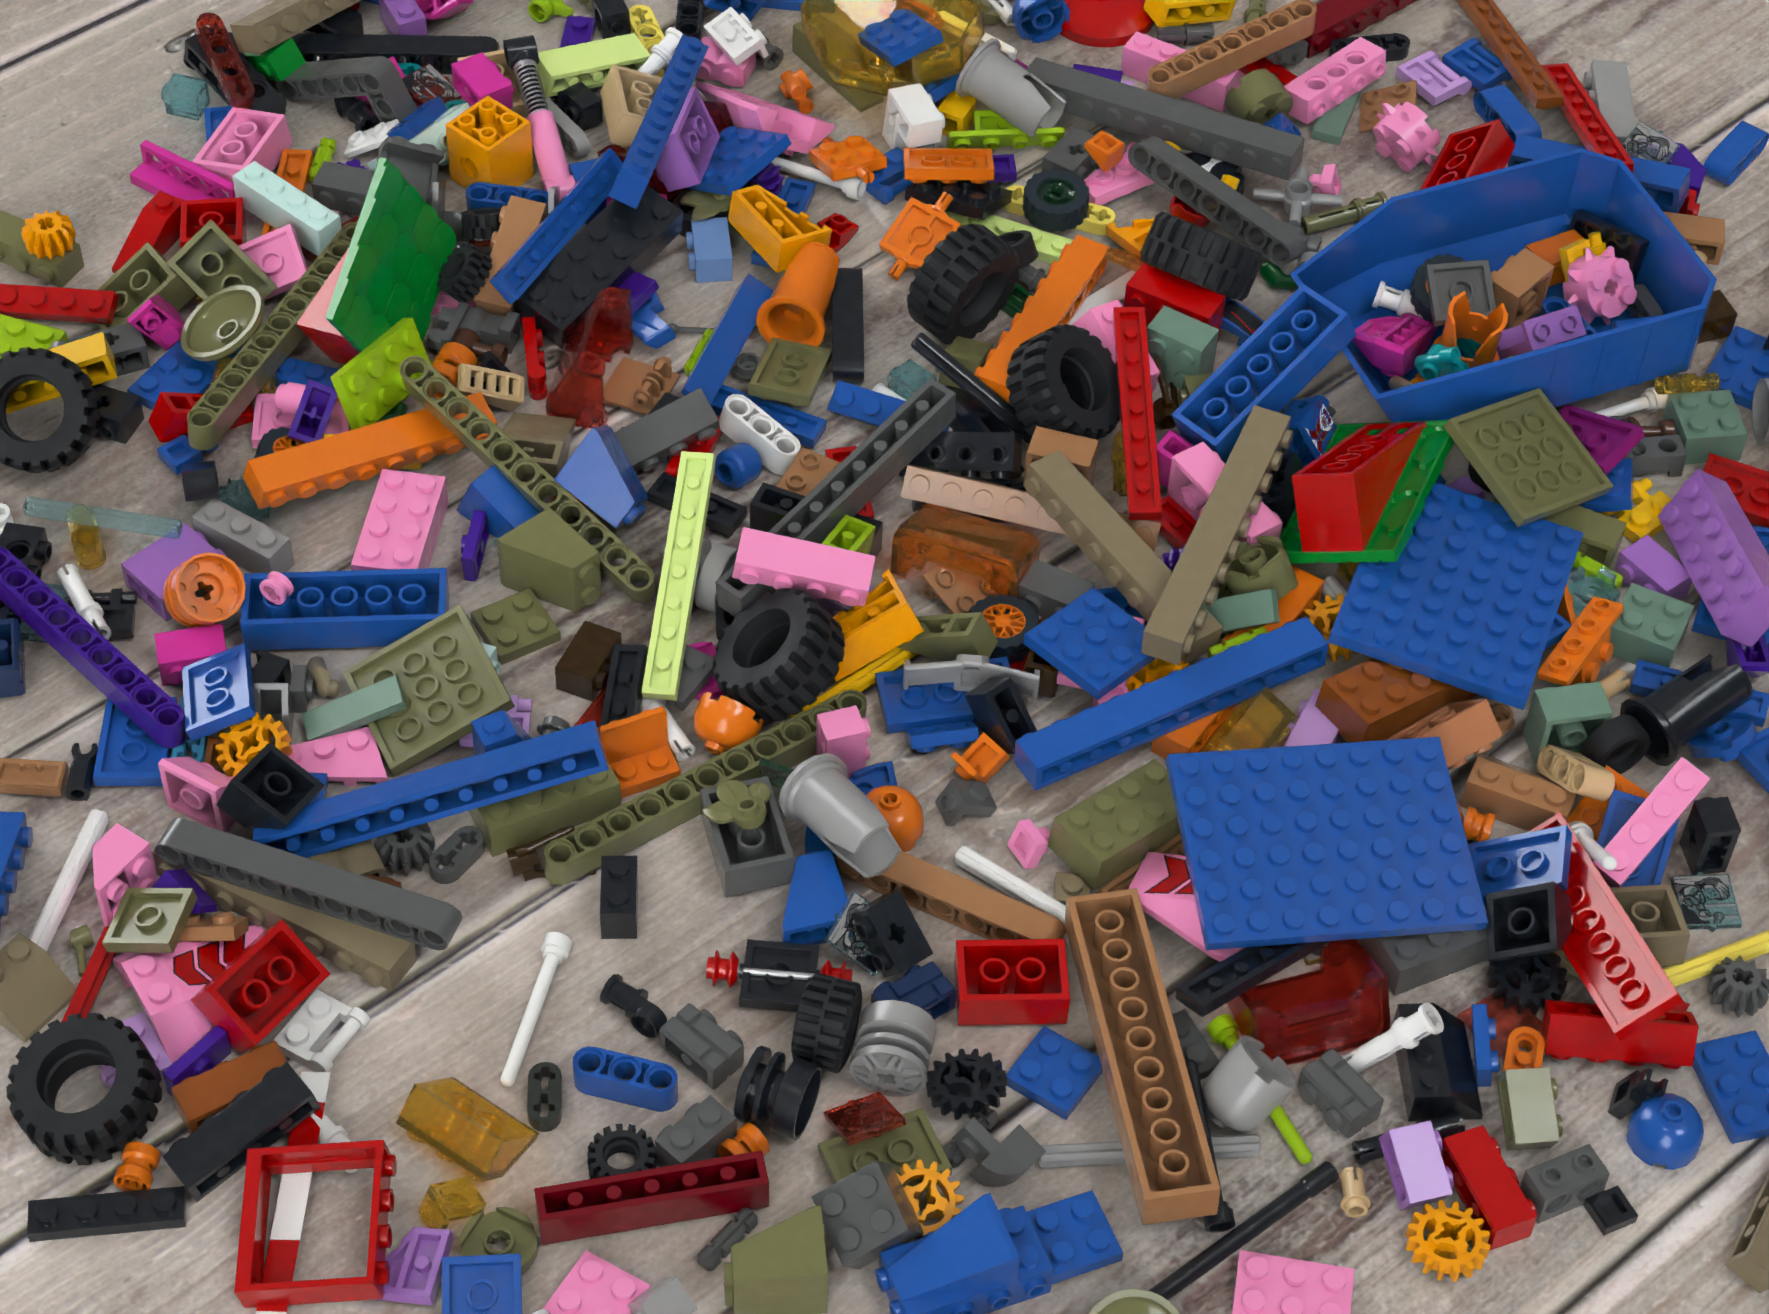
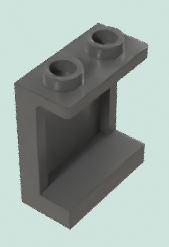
[376,136,445,206]

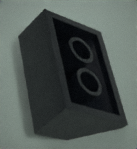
[1393,1003,1483,1122]

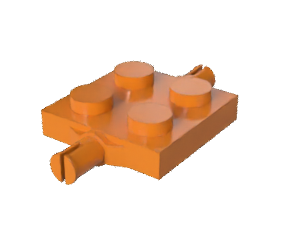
[809,135,887,184]
[879,192,962,281]

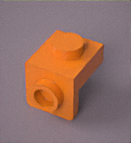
[950,733,1011,784]

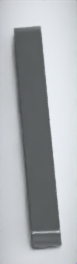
[155,818,463,951]

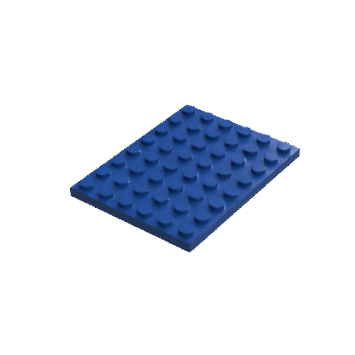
[1328,483,1584,710]
[1165,737,1489,950]

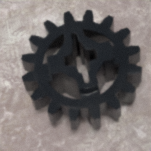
[1487,953,1568,1015]
[926,1048,1007,1120]

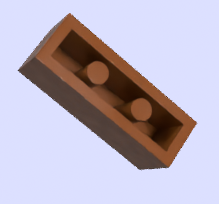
[171,1040,287,1135]

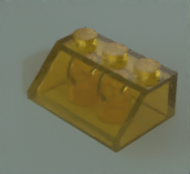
[1200,687,1295,752]
[396,1077,539,1182]

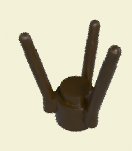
[1153,356,1179,430]
[506,825,597,882]

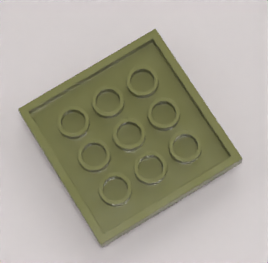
[1444,388,1614,527]
[342,604,515,776]

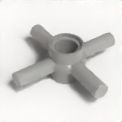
[1253,166,1343,226]

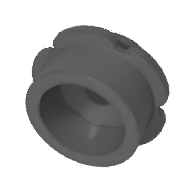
[733,352,761,381]
[537,716,570,736]

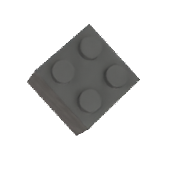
[811,1160,924,1269]

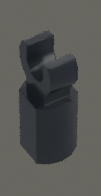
[66,743,98,801]

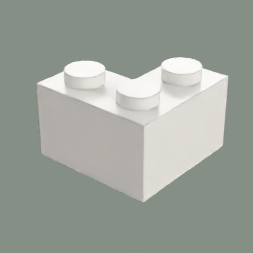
[882,83,946,150]

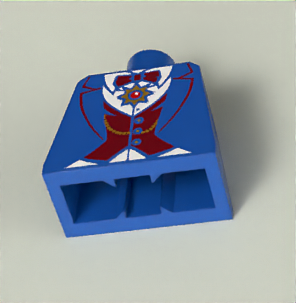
[1283,395,1337,466]

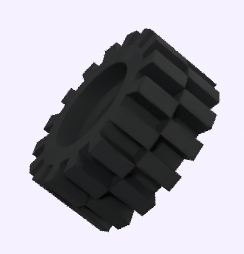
[461,207,502,240]
[437,242,492,303]
[587,1123,656,1179]

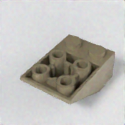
[497,412,576,482]

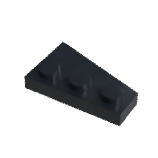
[1568,210,1650,284]

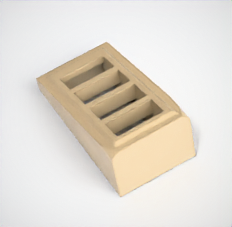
[457,363,525,412]

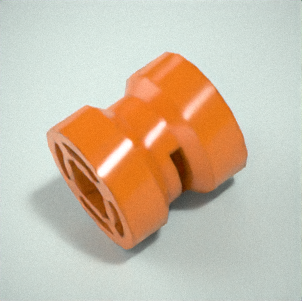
[717,1122,770,1157]
[113,1141,161,1192]

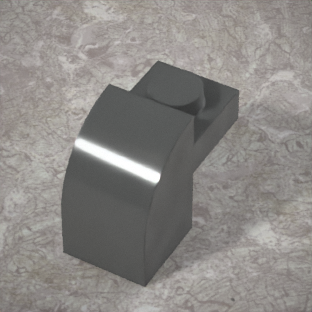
[953,1117,1046,1187]

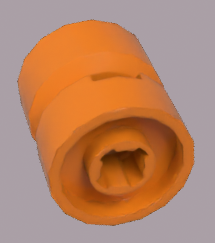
[431,342,477,399]

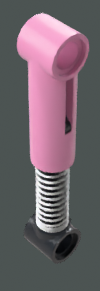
[503,35,576,202]

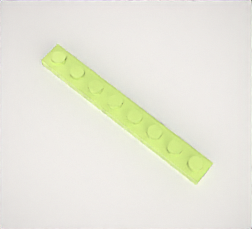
[641,451,716,701]

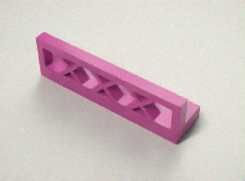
[130,140,235,200]

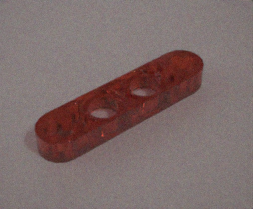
[196,12,255,109]

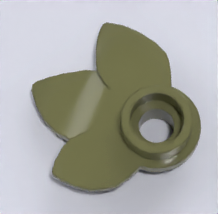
[680,190,731,221]
[702,780,771,830]

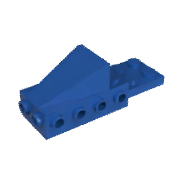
[875,1190,1123,1314]

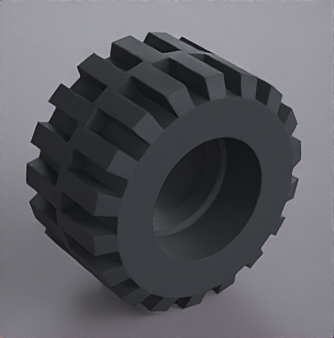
[791,973,862,1073]

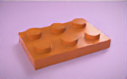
[903,148,994,184]

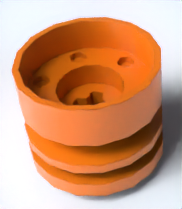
[163,552,246,628]

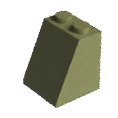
[497,507,602,612]
[723,1205,828,1314]

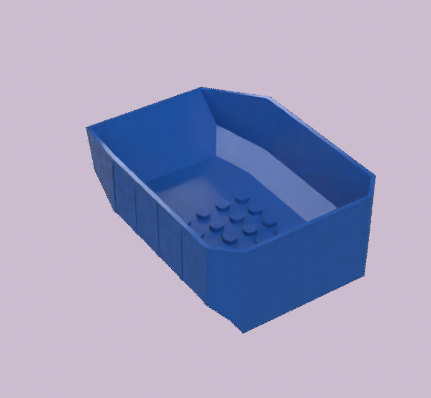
[1290,148,1717,423]

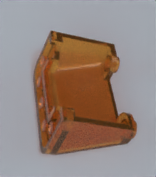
[890,503,1040,598]

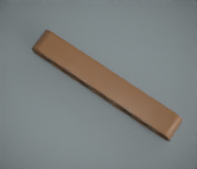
[1147,0,1317,99]
[834,851,1067,940]

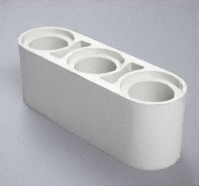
[719,394,801,475]

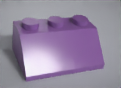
[656,87,720,192]

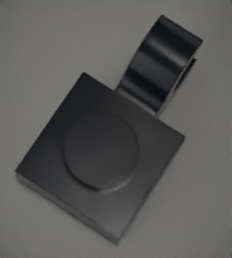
[1608,1068,1669,1120]

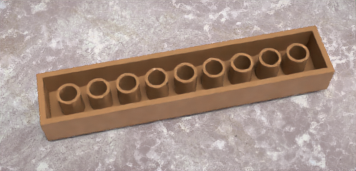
[1065,888,1221,1225]

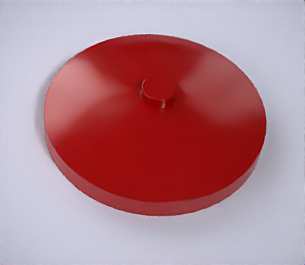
[1060,0,1155,47]

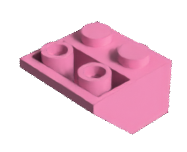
[92,823,158,927]

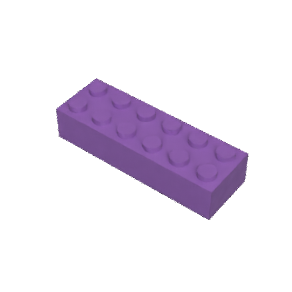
[1658,469,1769,648]

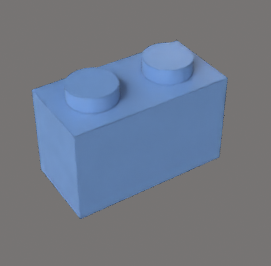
[686,217,732,283]

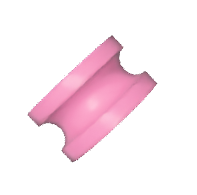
[259,571,294,605]

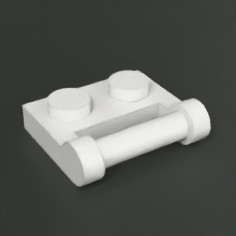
[273,989,370,1072]

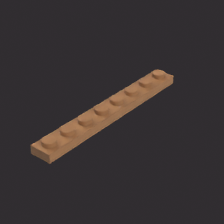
[900,464,1161,552]

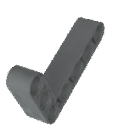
[276,56,417,123]

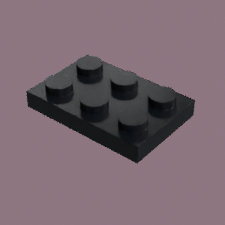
[905,180,1012,220]

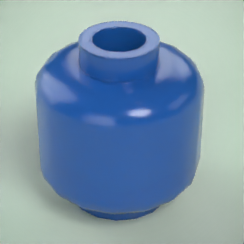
[715,443,762,489]

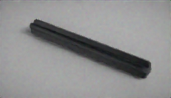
[911,332,1032,444]

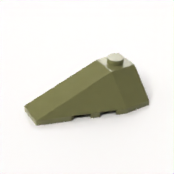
[792,14,884,113]

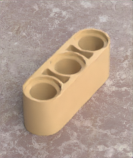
[1537,744,1615,802]

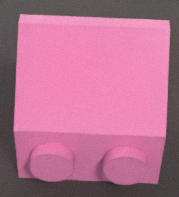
[158,757,236,832]

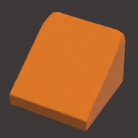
[1084,130,1125,172]

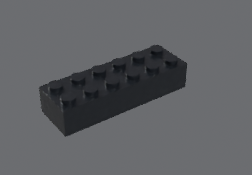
[515,185,683,350]

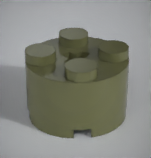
[1225,69,1293,125]
[1226,536,1298,600]

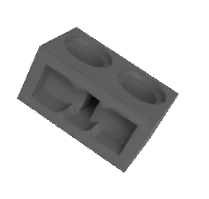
[1520,1144,1610,1224]

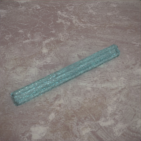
[23,497,183,539]

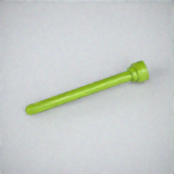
[1206,1014,1313,1165]

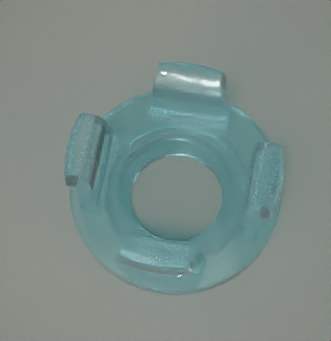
[1568,567,1621,616]

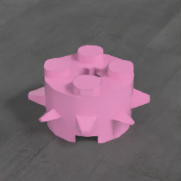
[1373,102,1441,172]
[1563,246,1637,325]

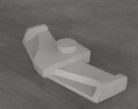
[903,654,1040,700]

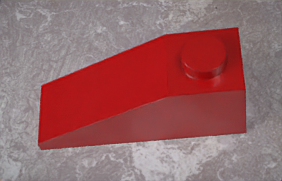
[112,191,183,273]
[148,392,254,443]

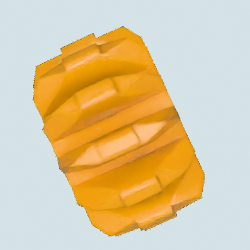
[21,209,76,260]

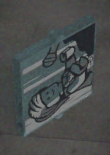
[1622,121,1680,164]
[1671,872,1742,932]
[824,891,891,976]

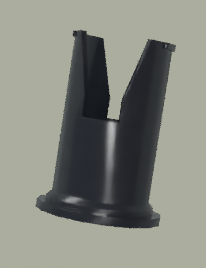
[1620,654,1753,766]

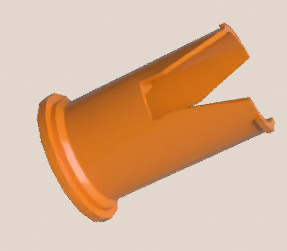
[756,241,840,347]
[1433,291,1508,369]

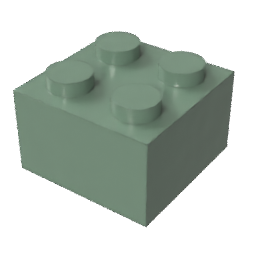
[1146,306,1219,389]
[1662,389,1748,465]
[1610,582,1695,668]
[1523,681,1613,764]

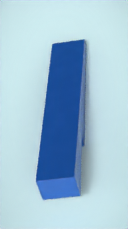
[680,273,774,405]

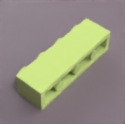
[535,33,650,97]

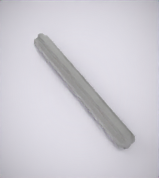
[1038,1134,1260,1168]

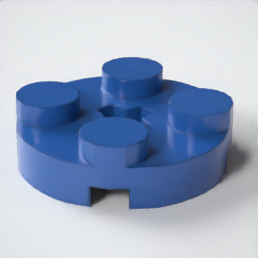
[1688,708,1758,762]

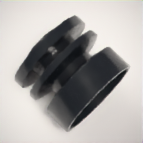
[734,1045,822,1141]

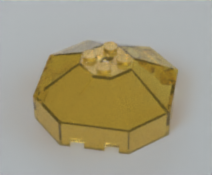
[800,0,985,96]

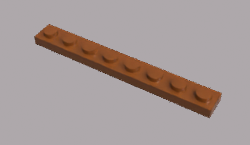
[1457,0,1564,109]

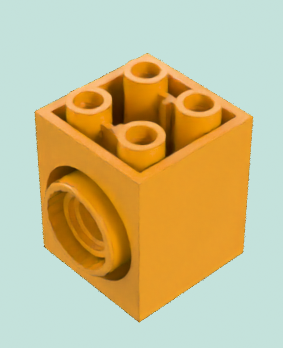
[445,95,534,188]

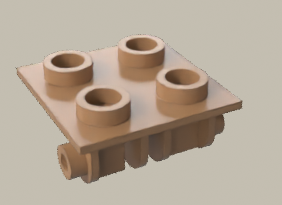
[1359,80,1417,133]
[597,356,681,415]
[776,447,840,496]
[922,541,1009,614]

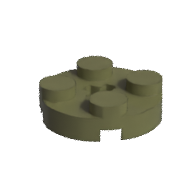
[460,1207,538,1275]

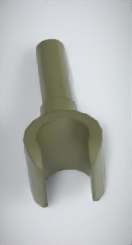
[70,925,94,977]

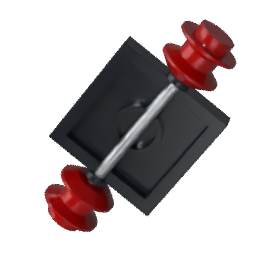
[706,939,853,1012]

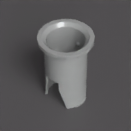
[955,38,1067,138]
[778,753,901,878]

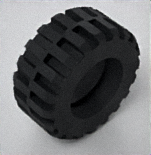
[1140,211,1263,301]
[907,224,1021,345]
[1006,324,1121,440]
[0,347,101,473]
[713,588,845,721]
[6,1013,162,1165]

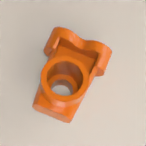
[778,68,814,114]

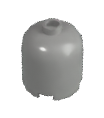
[1202,1035,1297,1132]

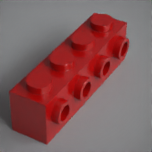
[1541,1000,1699,1069]

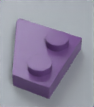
[375,1227,454,1305]

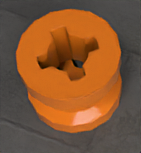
[1463,806,1496,842]

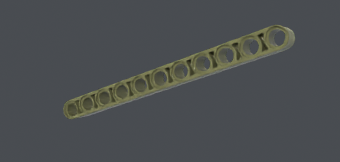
[187,222,357,450]
[399,355,657,603]
[544,690,867,885]

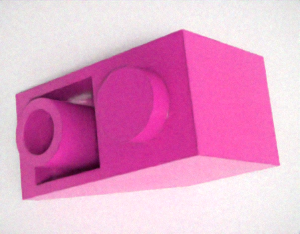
[127,294,185,350]
[1156,430,1195,488]

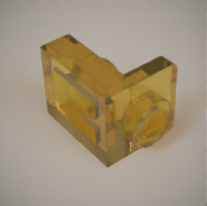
[419,1176,486,1229]

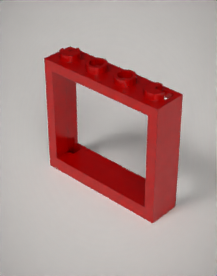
[234,1140,397,1308]

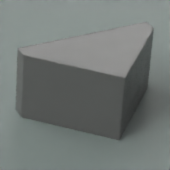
[253,683,294,746]

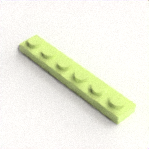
[945,211,1073,264]

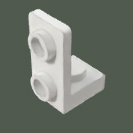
[344,119,399,158]

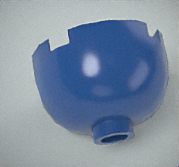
[1012,0,1070,43]
[1626,1093,1704,1170]

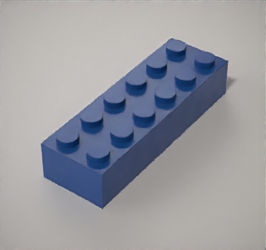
[1171,284,1356,464]
[240,568,449,651]

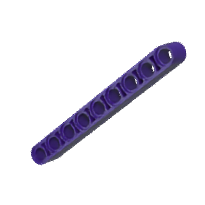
[0,547,186,748]

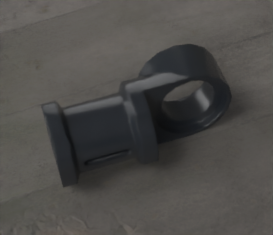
[334,97,380,132]
[600,974,667,1038]

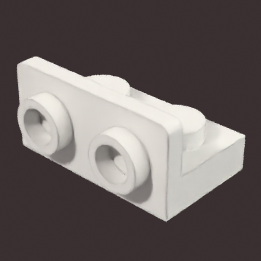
[703,7,769,66]

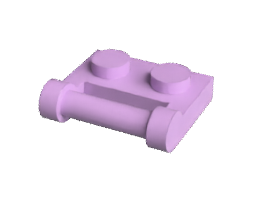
[1395,51,1472,106]

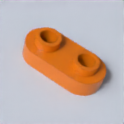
[1501,1026,1545,1073]

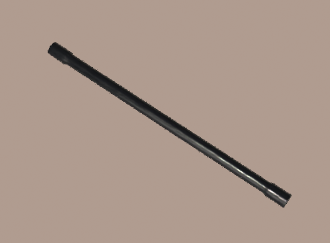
[1148,1161,1339,1300]

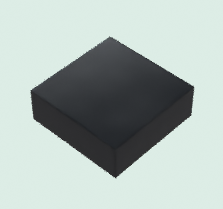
[1583,1185,1638,1235]

